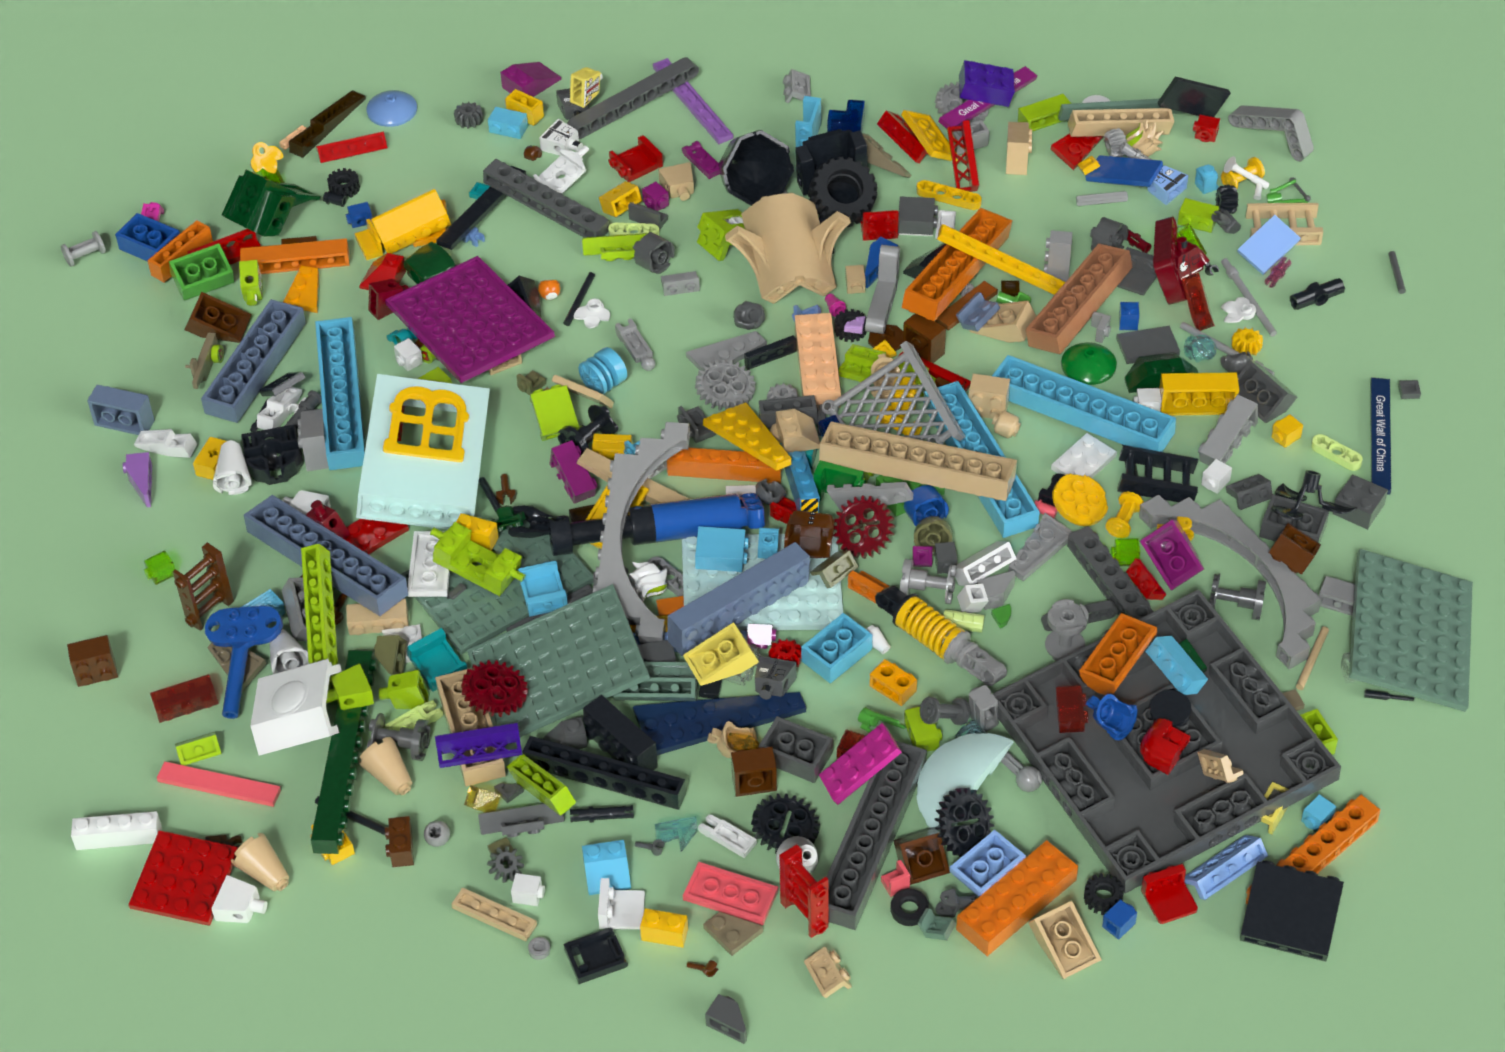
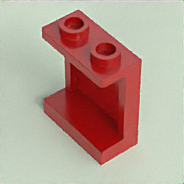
[608,135,663,182]

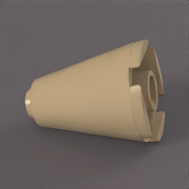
[359,737,412,795]
[231,833,289,891]

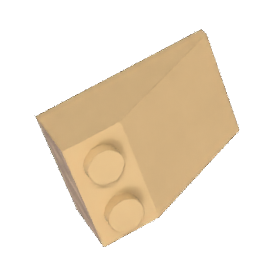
[969,301,1036,343]
[1028,901,1102,979]

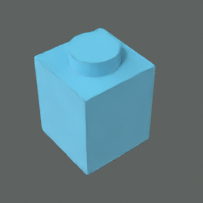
[1301,794,1336,832]

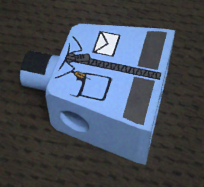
[1147,166,1188,205]

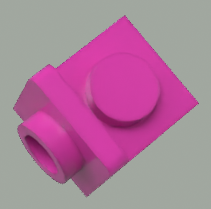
[141,202,164,222]

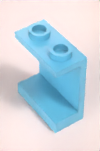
[795,96,821,147]

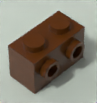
[385,816,414,867]

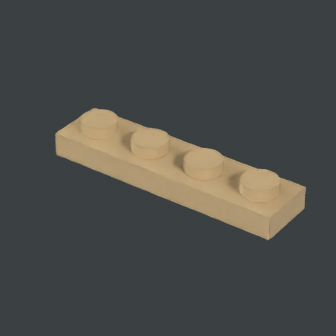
[452,888,537,941]

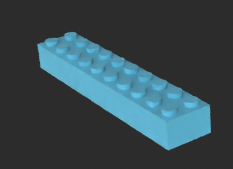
[315,317,365,470]
[992,355,1176,452]
[924,381,1039,538]

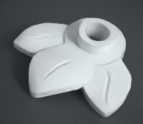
[1221,297,1256,323]
[574,298,610,329]

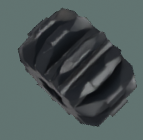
[1215,185,1239,214]

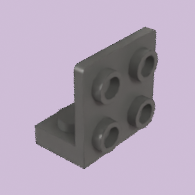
[1117,247,1157,295]

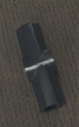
[1290,278,1345,310]

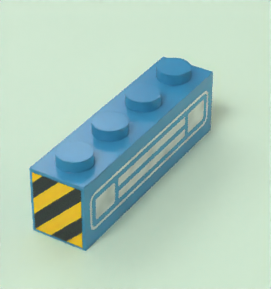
[785,451,820,513]

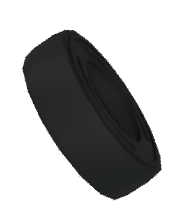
[890,889,929,926]

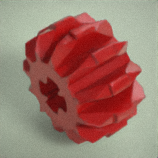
[768,638,802,667]

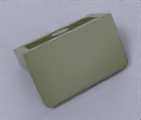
[810,550,858,588]

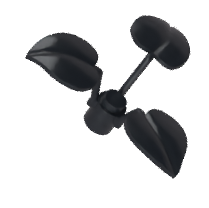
[1270,470,1358,520]

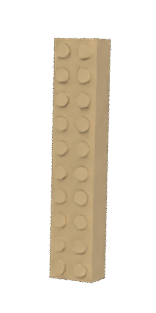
[819,422,1017,501]

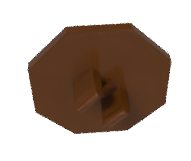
[868,325,903,351]

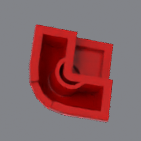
[1140,718,1190,775]

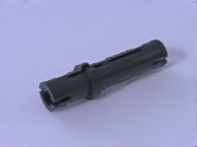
[570,805,633,823]

